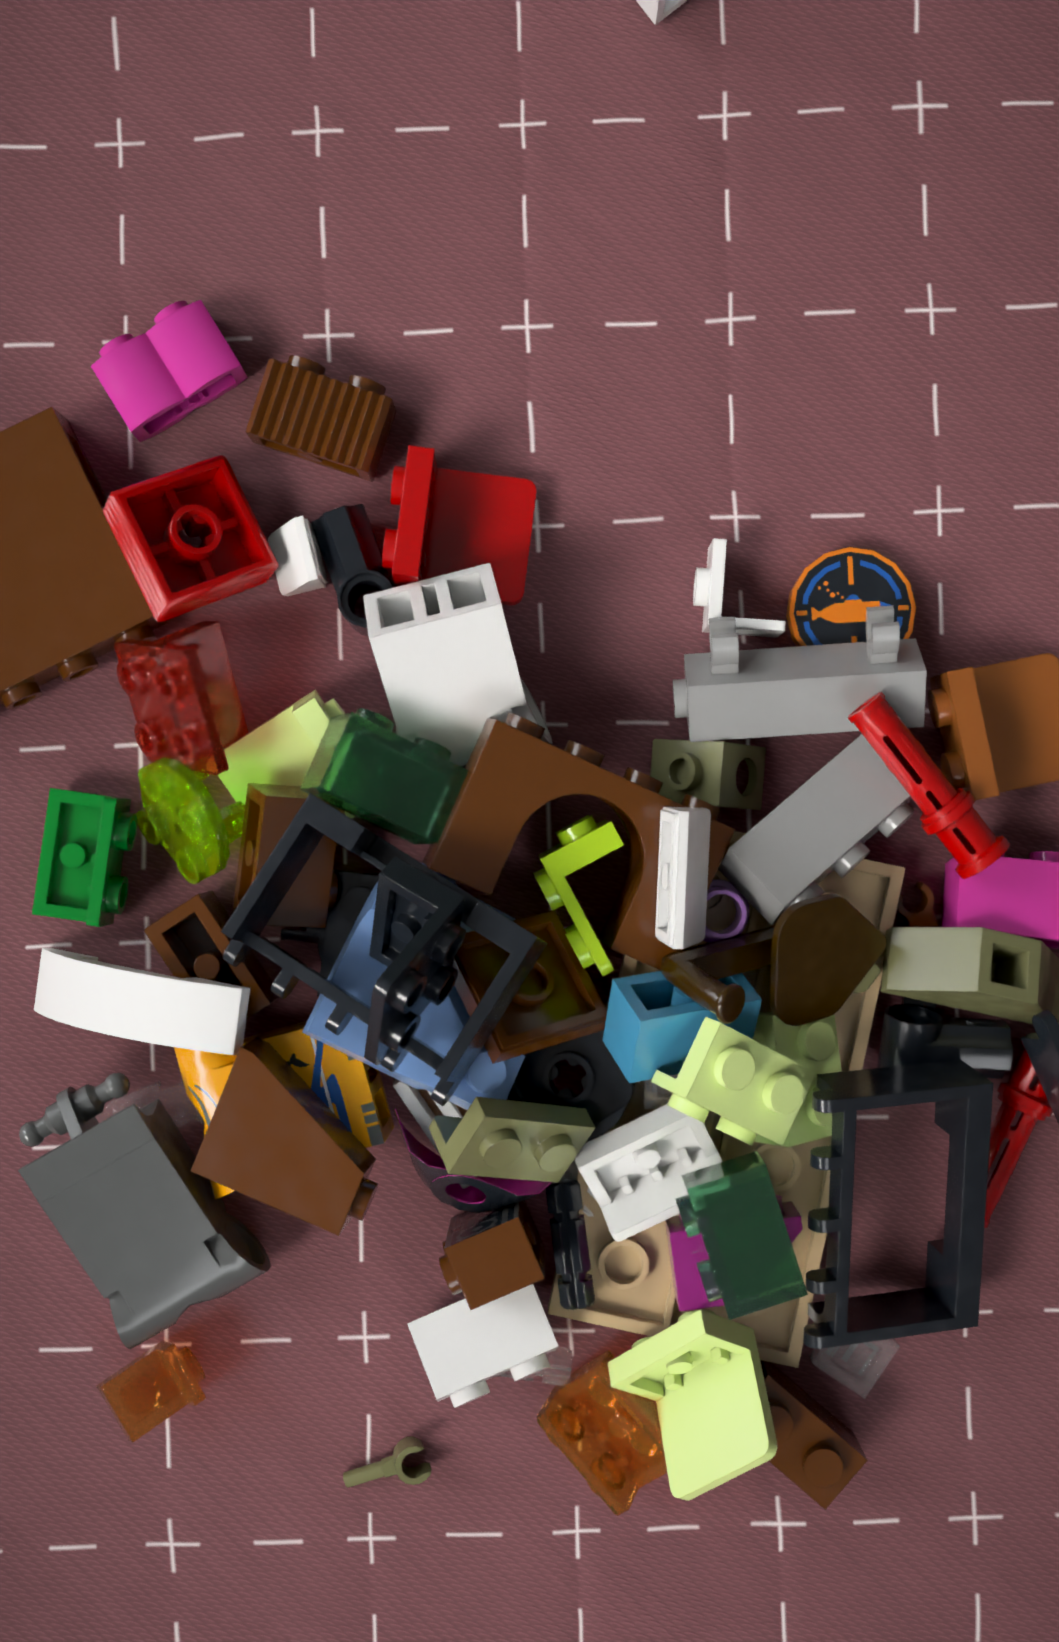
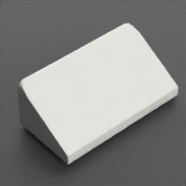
[655,807,711,949]

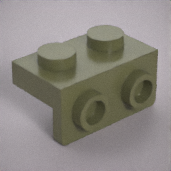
[429,1097,596,1183]

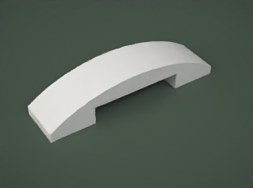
[34,948,250,1055]

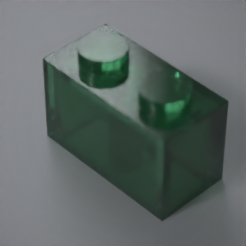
[300,708,469,845]
[675,1151,808,1320]

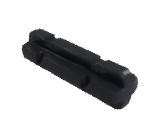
[546,1179,595,1310]

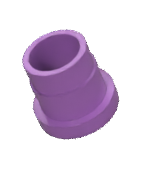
[703,879,750,943]

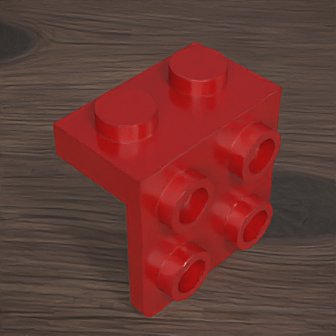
[382,445,537,605]

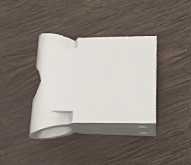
[363,563,552,783]

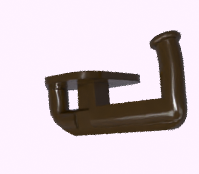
[661,893,886,1026]

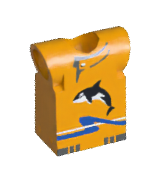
[174,1021,395,1199]

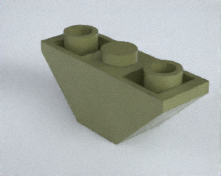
[881,927,1059,1024]

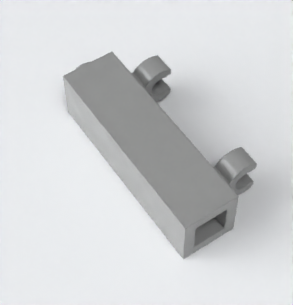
[673,605,927,742]

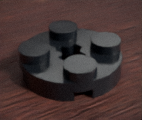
[507,1030,635,1142]

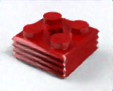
[103,455,278,622]

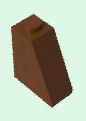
[191,1037,378,1236]

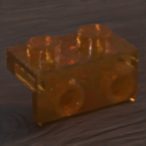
[536,1350,667,1516]

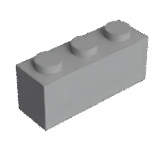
[718,734,915,925]

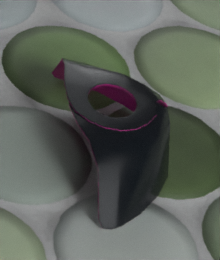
[395,1109,552,1213]

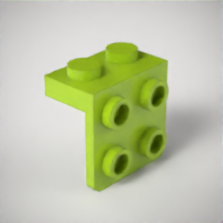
[534,815,624,976]

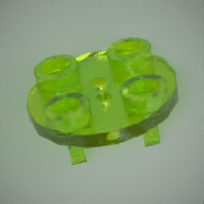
[136,757,245,885]

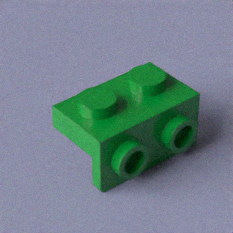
[32,788,137,927]

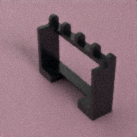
[221,793,548,1106]
[803,1060,994,1349]

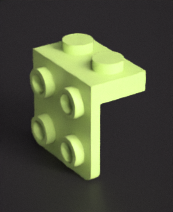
[213,689,390,821]
[608,1309,777,1501]

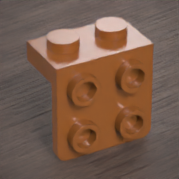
[927,653,1059,800]

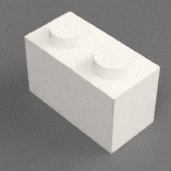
[407,1284,558,1408]

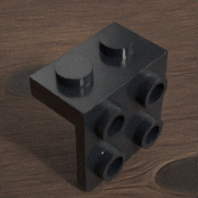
[364,856,466,1065]

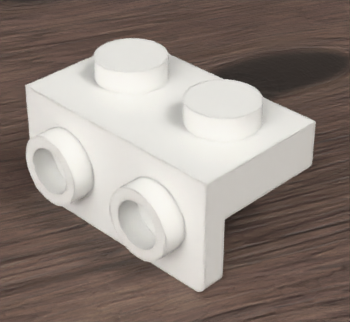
[574,1104,733,1242]

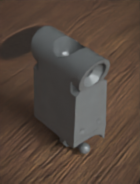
[18,1073,271,1349]

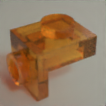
[96,1341,206,1443]

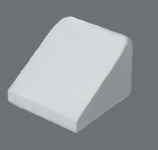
[268,516,328,596]

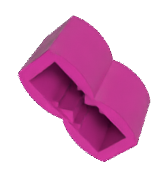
[91,300,247,442]

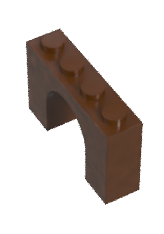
[423,712,735,970]

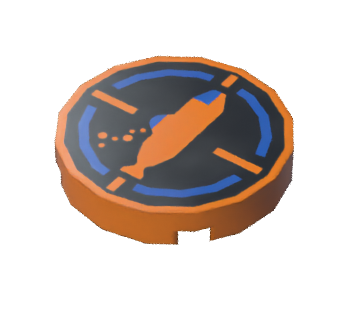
[786,547,916,646]

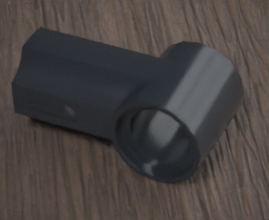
[311,504,394,636]
[877,1004,1013,1079]

